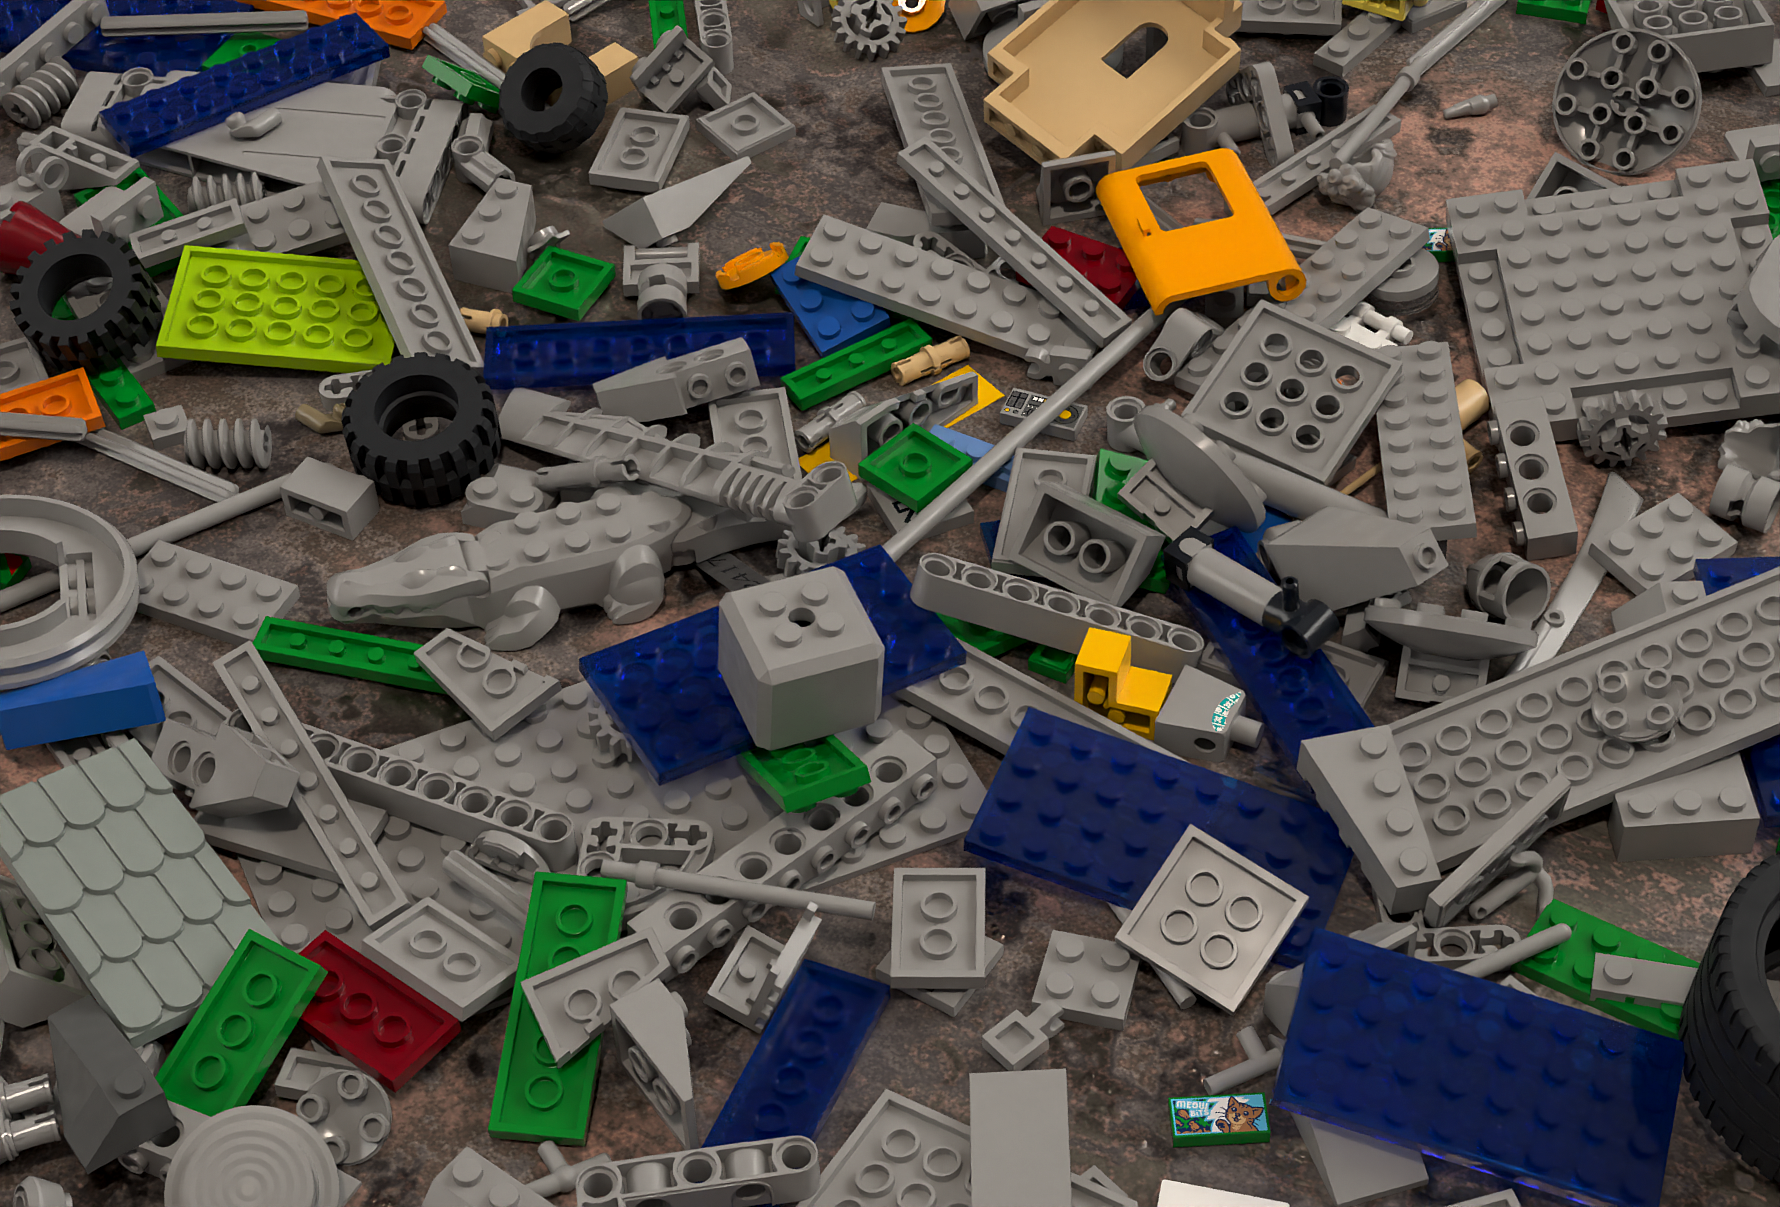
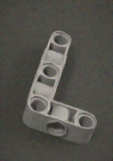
[575,1136,820,1207]

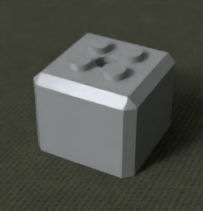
[718,566,885,751]

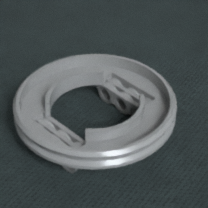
[0,494,140,690]

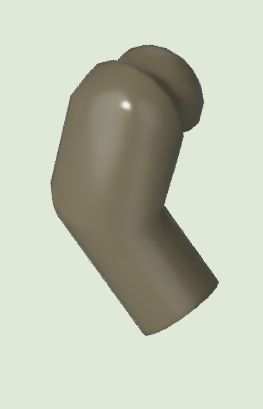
[295,403,346,434]

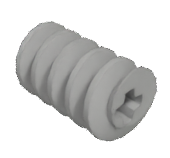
[1,56,79,129]
[187,172,267,214]
[184,418,272,469]

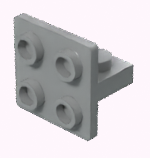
[630,25,716,113]

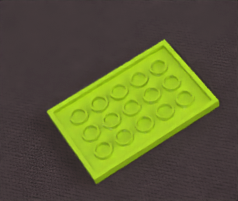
[156,245,397,373]

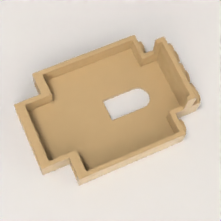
[983,0,1243,172]

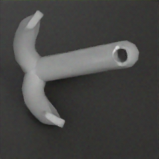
[1469,851,1554,920]

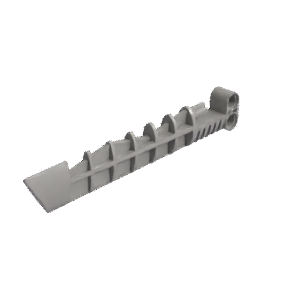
[498,386,857,543]

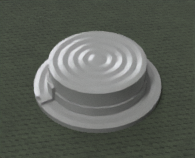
[164,1105,340,1207]

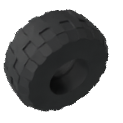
[498,42,608,155]

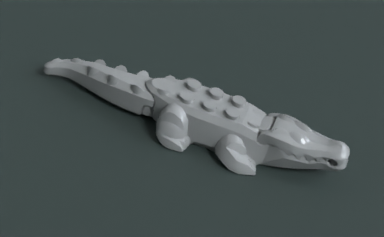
[327,482,867,651]

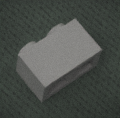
[280,456,380,541]

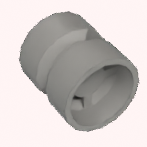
[637,263,687,336]
[1709,464,1780,534]

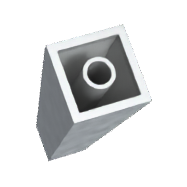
[1264,506,1449,611]

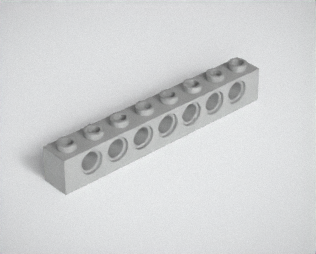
[626,729,938,983]

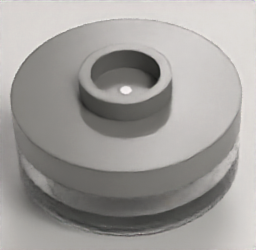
[1364,248,1440,316]

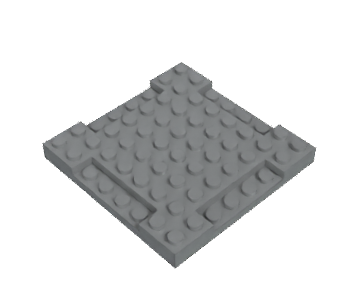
[1446,159,1780,449]

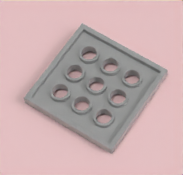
[1181,299,1403,486]

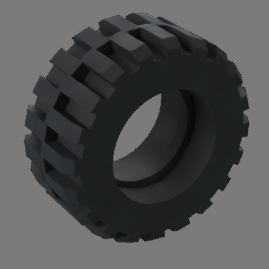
[341,352,501,506]

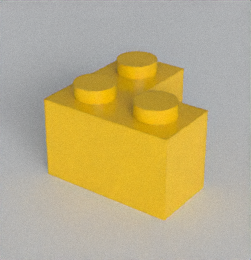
[1074,627,1172,740]

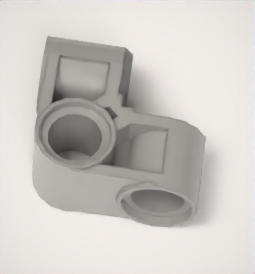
[1143,307,1226,385]

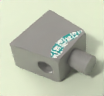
[1154,665,1264,763]

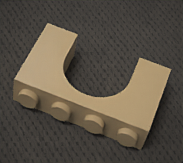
[482,0,639,106]

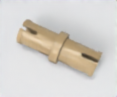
[891,335,970,386]

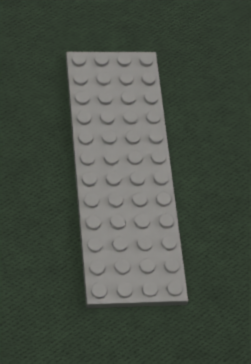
[1389,566,1780,872]

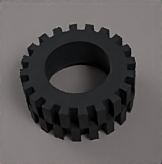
[9,229,161,375]

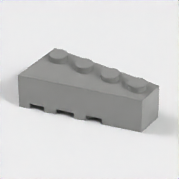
[1297,724,1442,915]

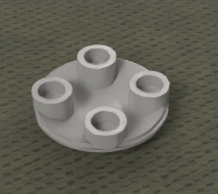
[1592,667,1683,742]
[296,1069,392,1166]

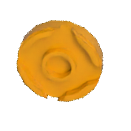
[715,242,789,289]

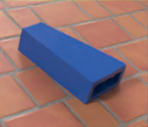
[0,650,166,750]

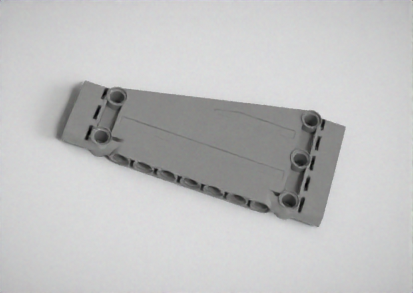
[61,67,469,224]

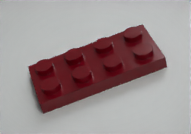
[297,930,461,1093]

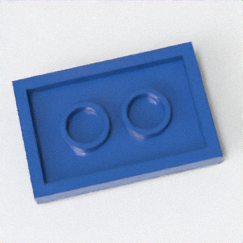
[769,256,891,358]

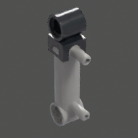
[1181,76,1349,157]

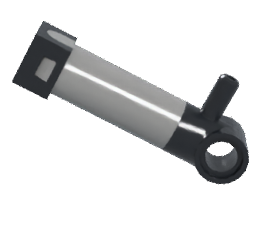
[1163,526,1340,659]

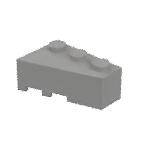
[448,178,536,293]
[1607,751,1760,862]

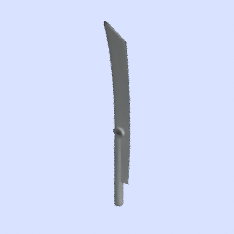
[1503,472,1644,678]

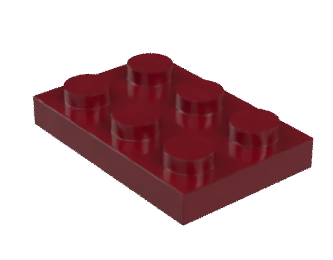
[1016,226,1141,310]

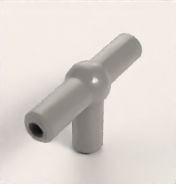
[525,1141,612,1198]

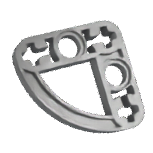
[576,816,715,930]

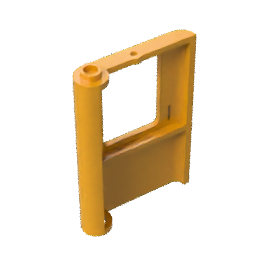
[1096,148,1306,316]

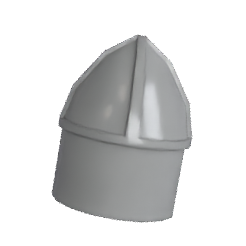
[1466,552,1551,622]

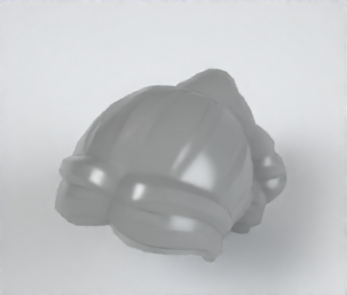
[1317,139,1397,213]
[1717,419,1780,482]

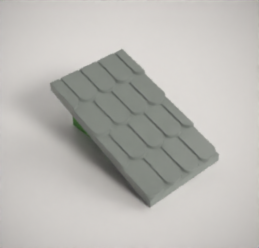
[0,738,283,1049]

